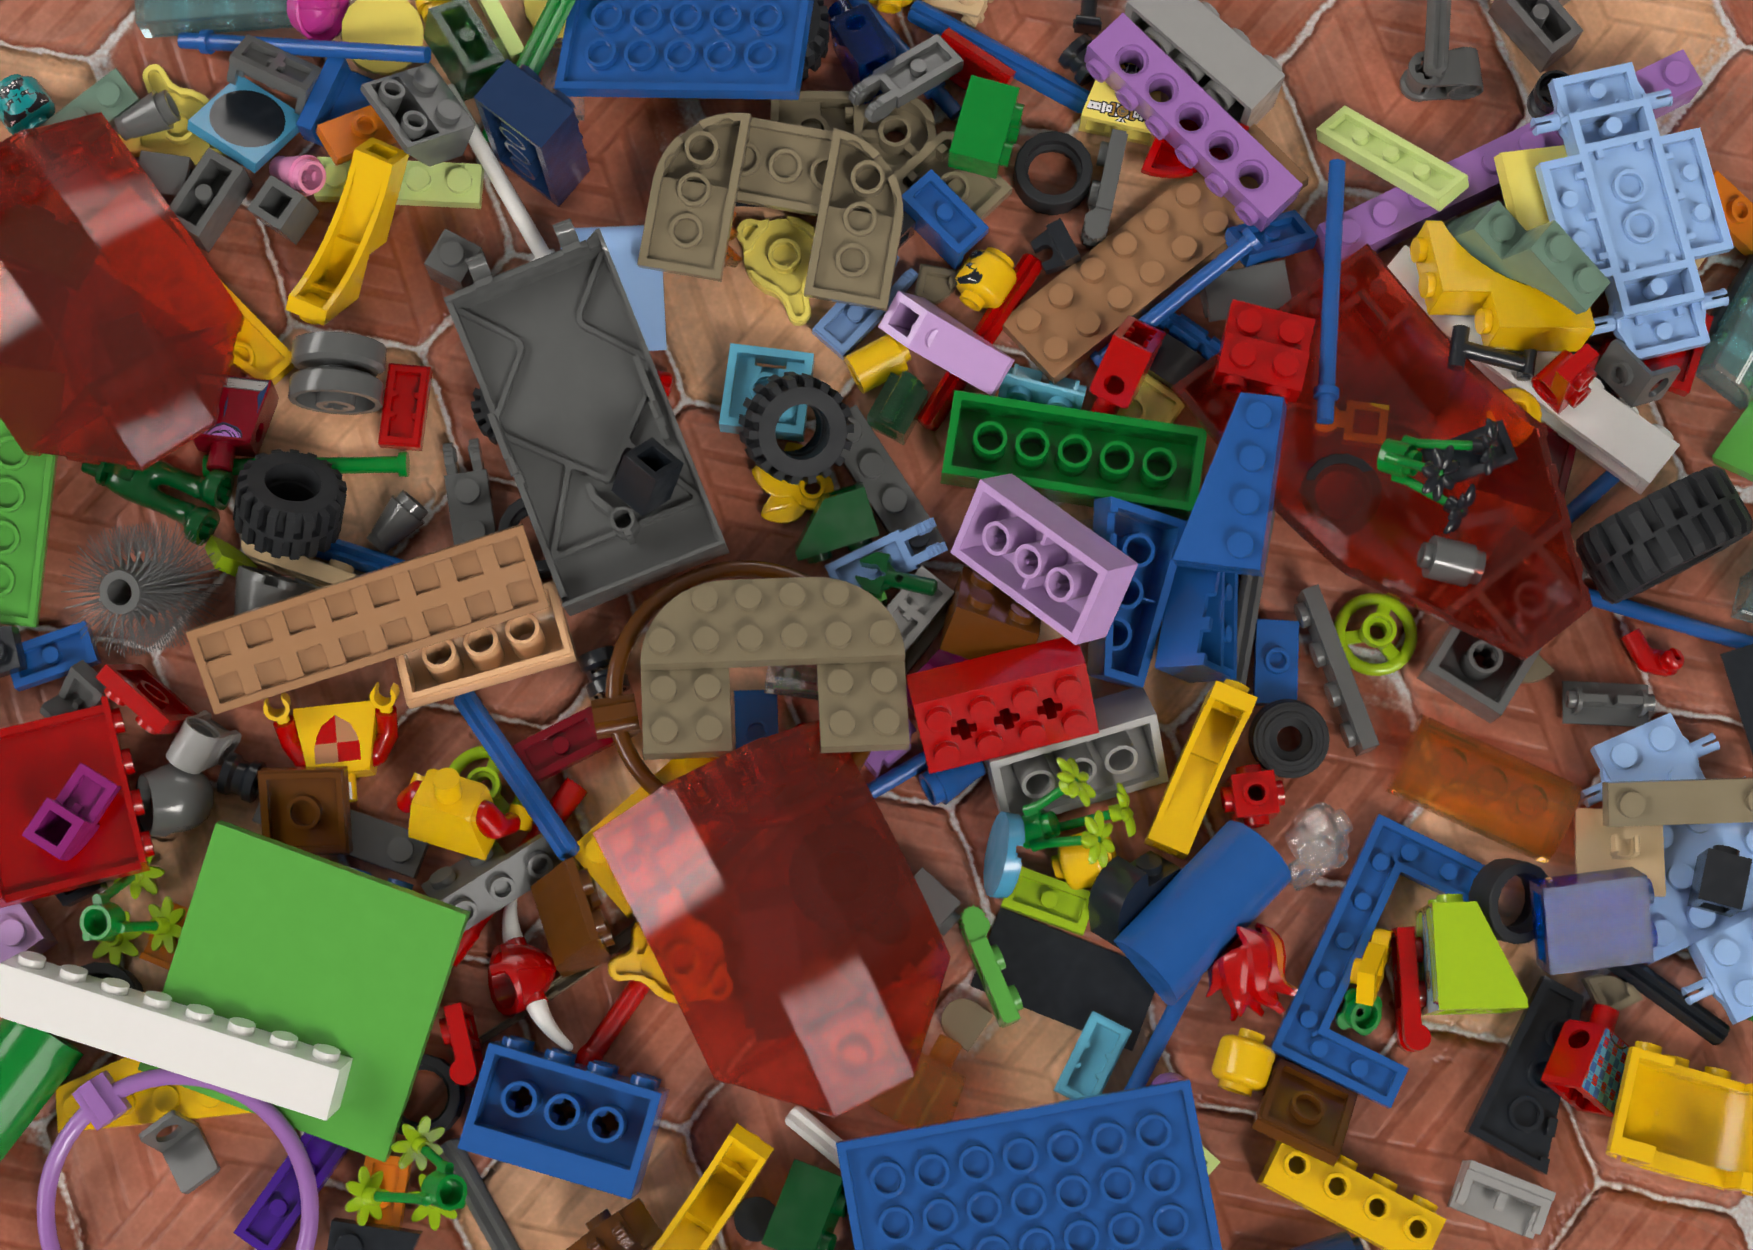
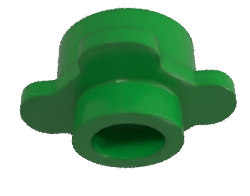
[1335,988,1382,1036]

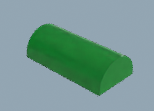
[0,1018,84,1162]

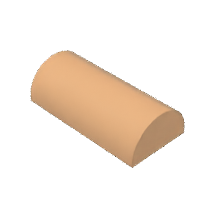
[395,580,578,709]

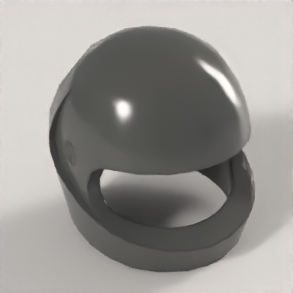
[136,763,214,838]

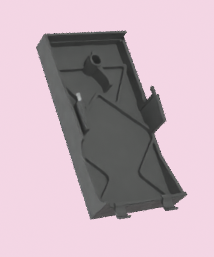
[443,218,730,616]

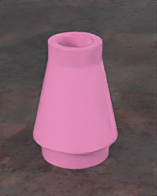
[269,155,326,196]

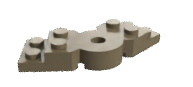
[771,91,1013,221]

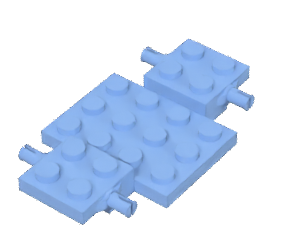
[1530,62,1734,360]
[1579,712,1753,1025]

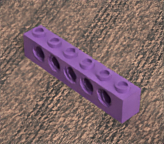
[1084,13,1303,232]

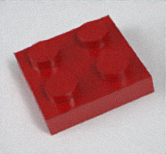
[95,664,197,735]

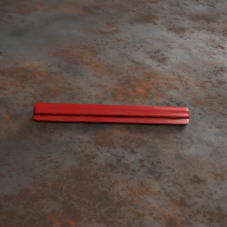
[918,253,1042,431]

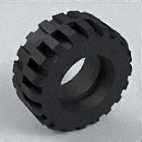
[1576,465,1753,604]

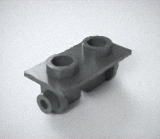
[1562,681,1656,727]

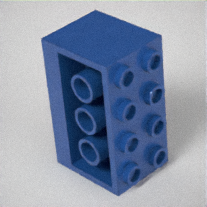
[458,1035,670,1200]

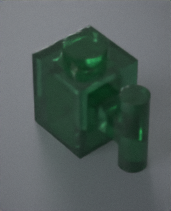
[867,371,929,445]

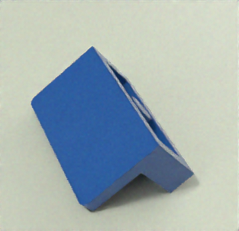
[296,57,374,147]
[902,169,989,270]

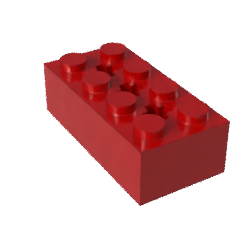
[906,637,1099,774]

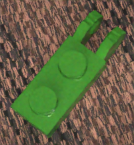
[958,905,1023,1028]

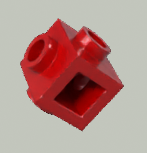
[1220,764,1285,828]

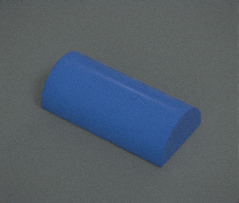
[1114,820,1292,1005]

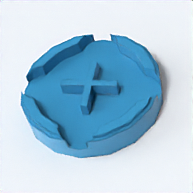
[983,811,1025,899]

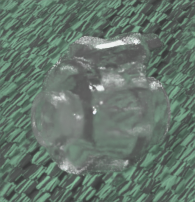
[1285,802,1353,891]

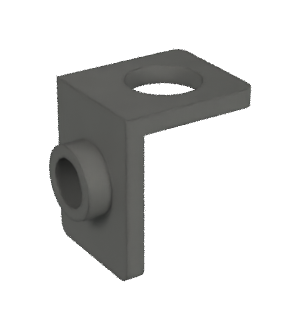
[1595,339,1681,408]
[138,1110,220,1194]

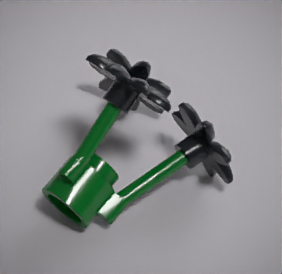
[1377,418,1499,534]

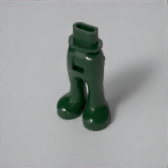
[81,441,234,546]

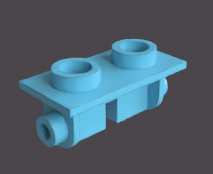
[998,363,1087,410]

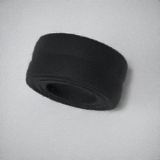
[1248,699,1330,778]

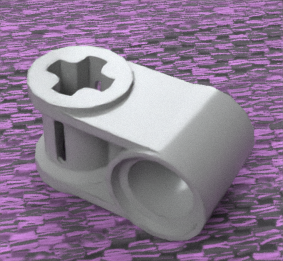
[166,710,242,774]

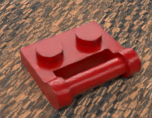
[439,1002,484,1088]

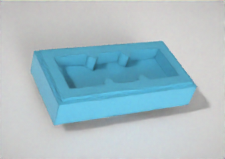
[1053,1011,1132,1099]

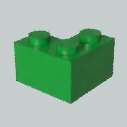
[948,75,1025,179]

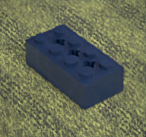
[474,59,590,207]

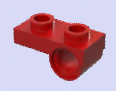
[1531,343,1600,415]

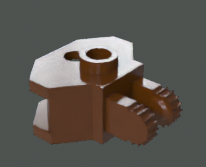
[566,1198,664,1250]

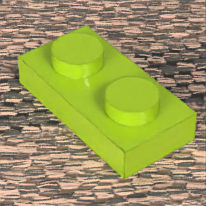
[1000,867,1091,936]

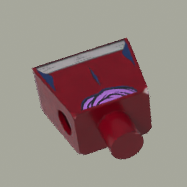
[190,372,279,473]

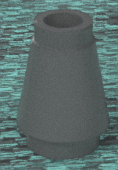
[114,90,181,141]
[366,490,428,554]

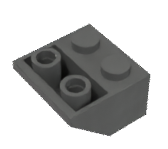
[360,62,476,167]

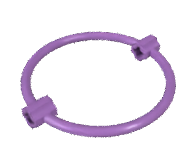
[37,1068,319,1250]

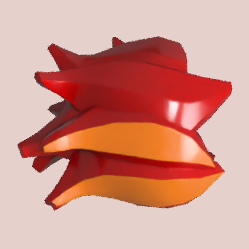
[1205,922,1297,1022]

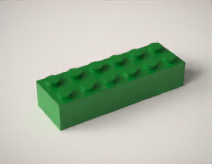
[940,390,1208,521]

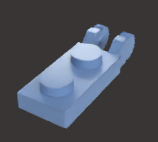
[812,256,918,360]
[825,517,948,587]

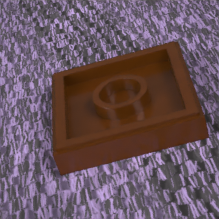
[258,766,353,855]
[1252,1057,1358,1167]

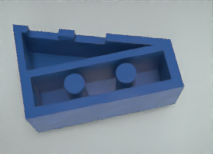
[1155,566,1238,683]

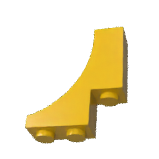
[285,137,409,326]
[1410,220,1596,352]
[1144,679,1258,860]
[652,1123,774,1250]

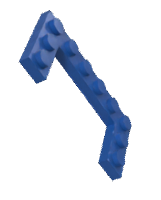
[1270,814,1485,1109]

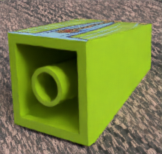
[1415,894,1528,1015]

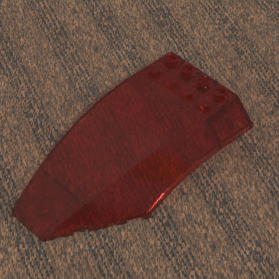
[1171,243,1593,661]

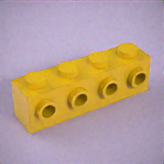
[1256,1140,1447,1250]

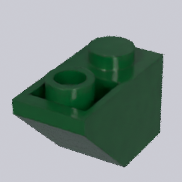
[795,482,879,564]

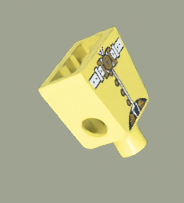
[1078,63,1161,146]

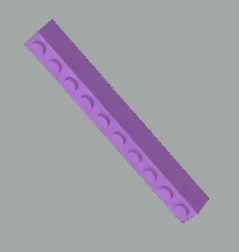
[1314,49,1703,271]

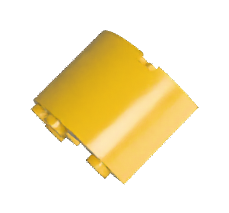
[1605,1041,1753,1197]

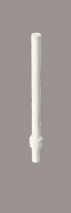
[448,84,555,260]

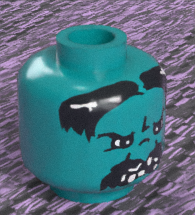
[0,74,55,137]

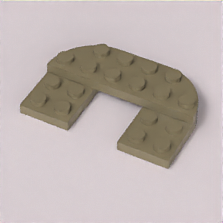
[637,112,904,311]
[640,577,910,760]

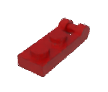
[1390,926,1431,1053]

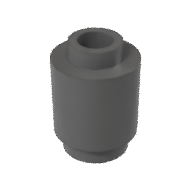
[1417,535,1486,587]

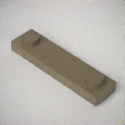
[1602,777,1753,827]

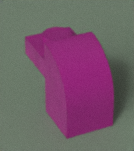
[22,763,121,861]

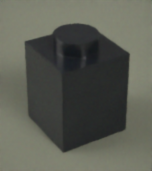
[611,437,684,517]
[1687,845,1752,917]

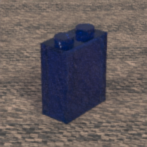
[1529,867,1658,975]

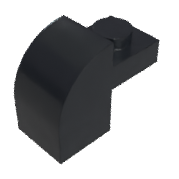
[1088,850,1181,949]

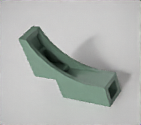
[1444,200,1611,315]

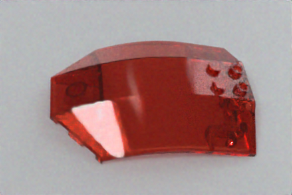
[0,112,245,471]
[593,720,951,1118]

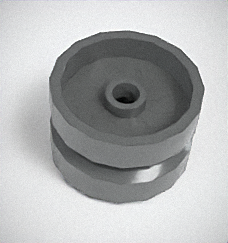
[288,331,387,415]

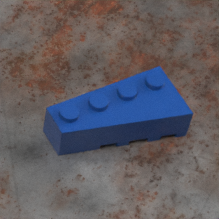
[1173,392,1287,577]
[1087,496,1188,687]

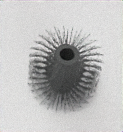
[61,521,223,658]

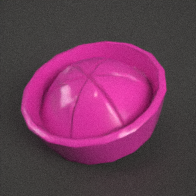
[287,0,349,41]

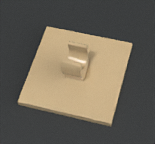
[1574,808,1666,897]

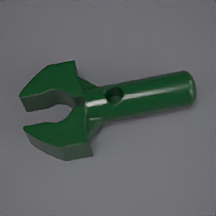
[855,552,938,599]

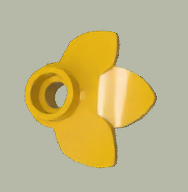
[752,442,834,523]

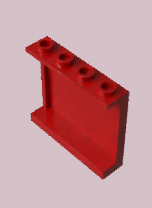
[0,696,155,908]

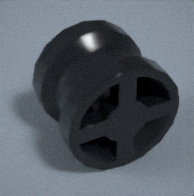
[1058,33,1094,87]
[217,752,267,803]

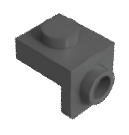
[40,660,109,718]

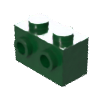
[761,1159,848,1250]

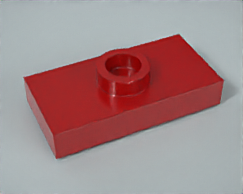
[941,28,1016,91]
[378,363,433,451]

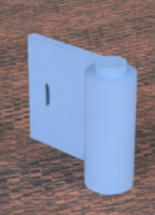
[561,225,667,351]

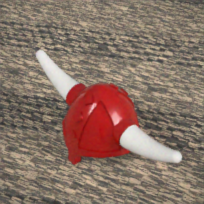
[488,898,573,1051]

